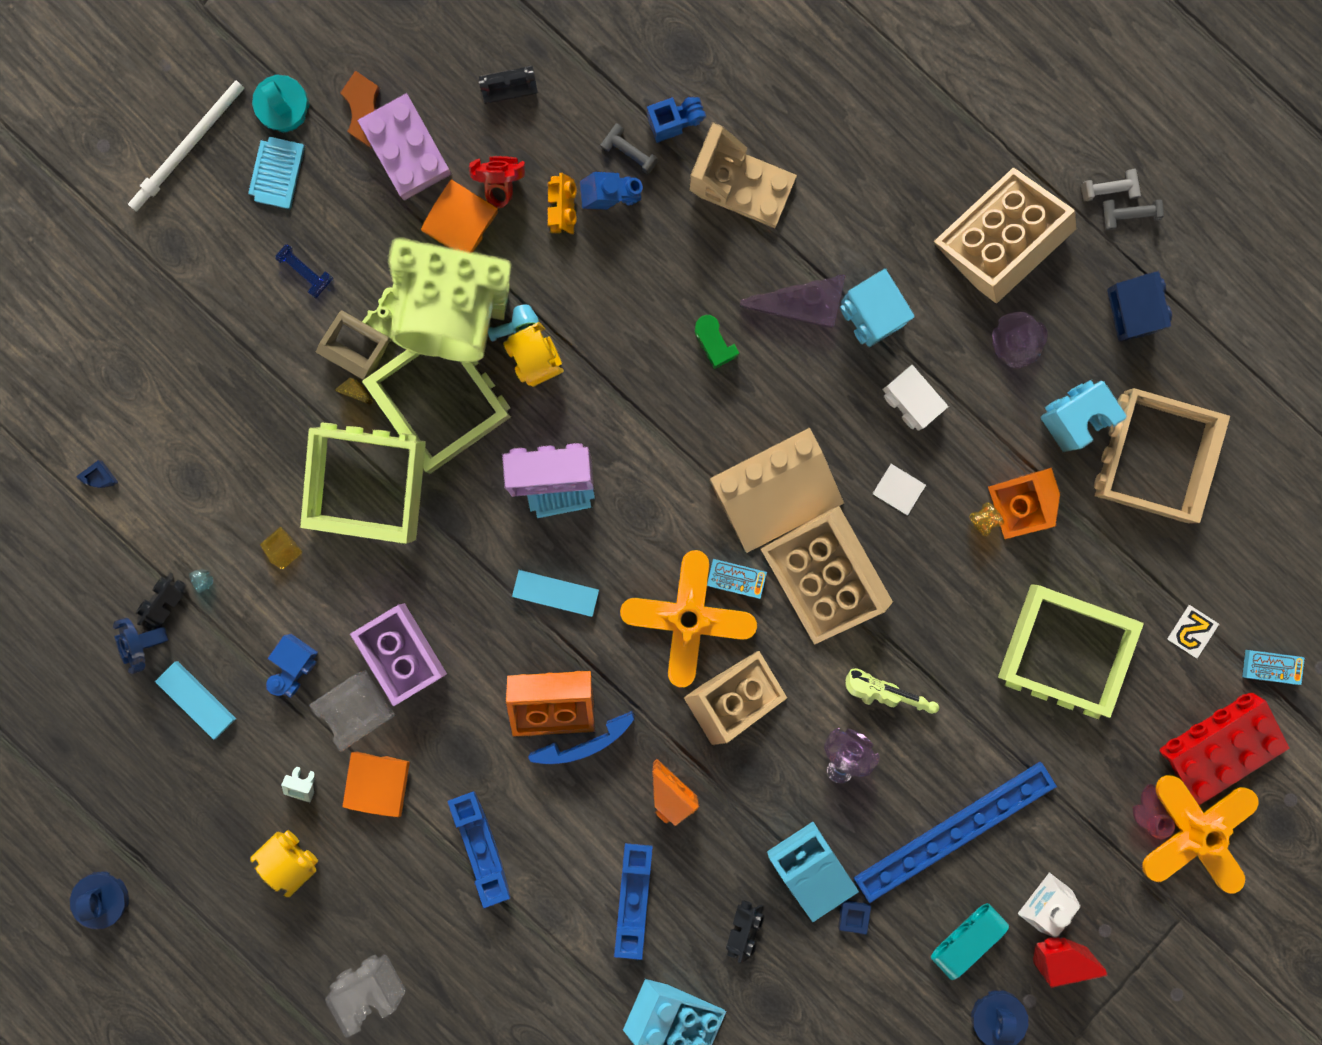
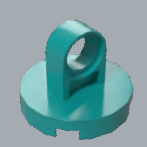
[252,75,310,132]

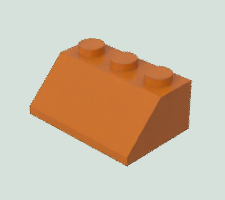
[506,671,595,736]

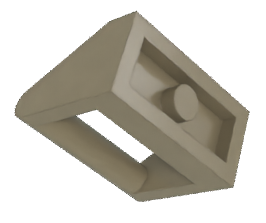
[316,310,390,380]

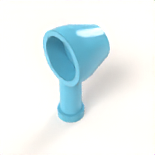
[488,305,539,341]

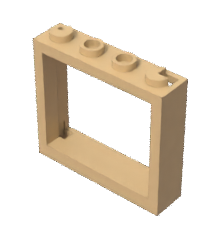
[1094,388,1230,523]

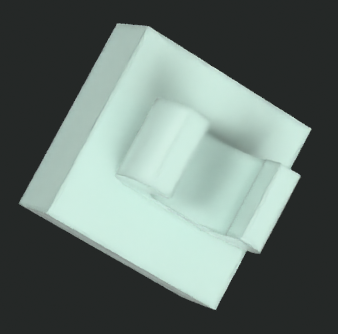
[282,767,315,803]

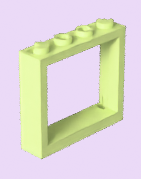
[362,350,511,474]
[300,423,426,544]
[998,585,1144,719]

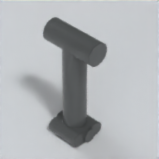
[600,123,658,175]
[1103,200,1164,230]

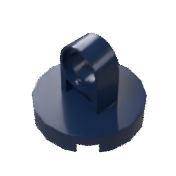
[113,618,169,674]
[70,872,129,929]
[971,991,1028,1045]

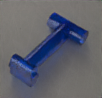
[275,244,334,299]

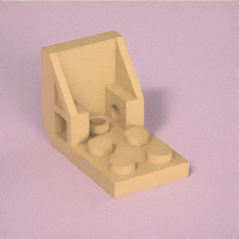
[690,123,797,228]

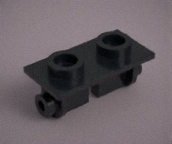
[479,66,538,104]
[136,572,187,630]
[726,900,765,963]

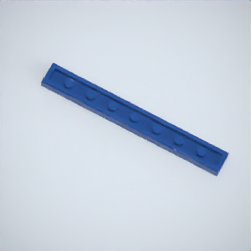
[854,762,1057,903]

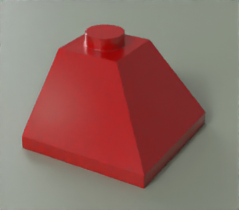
[1033,937,1107,987]

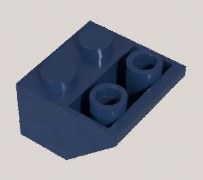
[1107,271,1172,342]

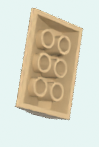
[934,167,1077,304]
[709,428,844,553]
[761,506,893,645]

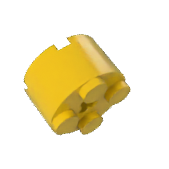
[503,322,564,387]
[251,830,318,897]

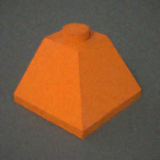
[988,468,1060,539]
[653,759,699,826]

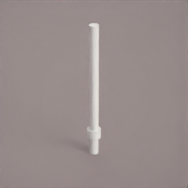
[128,81,244,212]

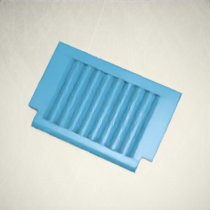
[248,137,305,209]
[527,490,595,518]

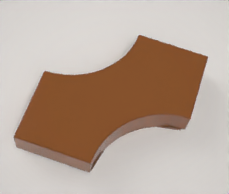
[340,71,380,149]

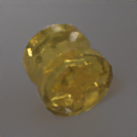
[969,502,1004,537]

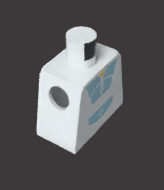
[1018,872,1080,937]

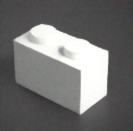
[882,365,948,431]

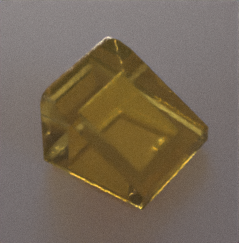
[335,378,373,405]
[260,527,302,569]

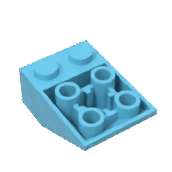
[767,822,859,922]
[623,979,726,1045]

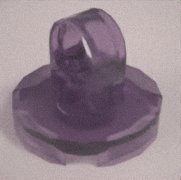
[992,312,1048,368]
[824,728,879,783]

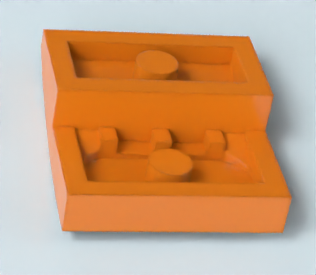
[421,180,498,253]
[343,752,410,817]

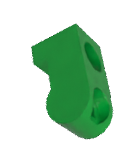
[695,315,740,369]

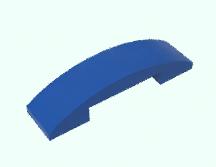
[528,711,634,764]
[448,791,511,908]
[614,843,653,960]

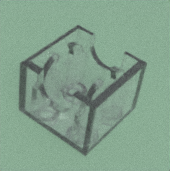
[310,670,396,752]
[325,955,406,1038]

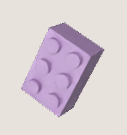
[358,93,451,200]
[503,444,594,496]
[350,603,447,706]

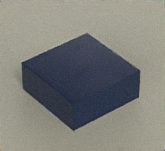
[838,901,871,934]

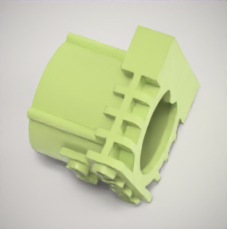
[389,239,510,364]

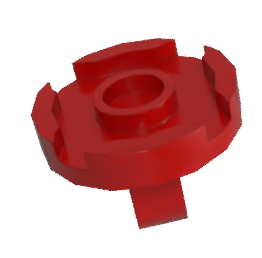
[469,156,525,208]

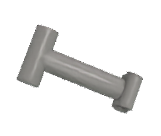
[1081,169,1141,202]

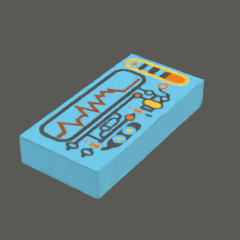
[707,559,767,599]
[1242,650,1304,685]

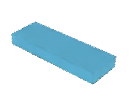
[512,570,599,617]
[155,661,236,739]

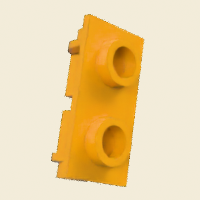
[547,173,577,234]

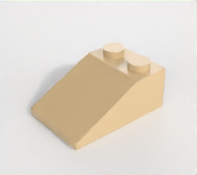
[684,651,787,745]

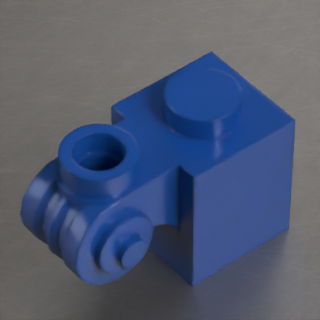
[647,97,707,143]
[580,172,643,210]
[266,634,318,698]

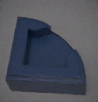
[76,460,118,488]

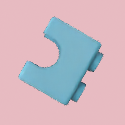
[840,269,914,347]
[1041,380,1127,452]

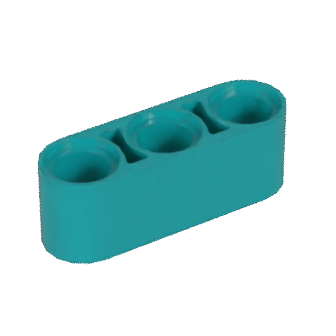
[931,903,1009,980]

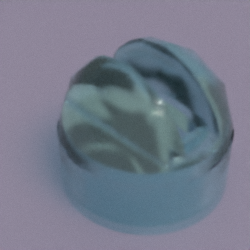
[189,569,213,593]

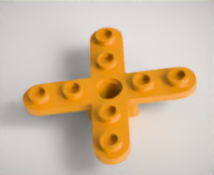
[620,550,757,687]
[1142,775,1258,893]

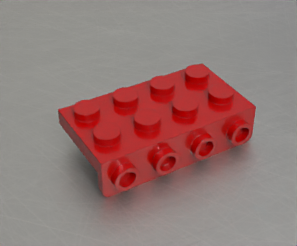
[1160,693,1290,805]

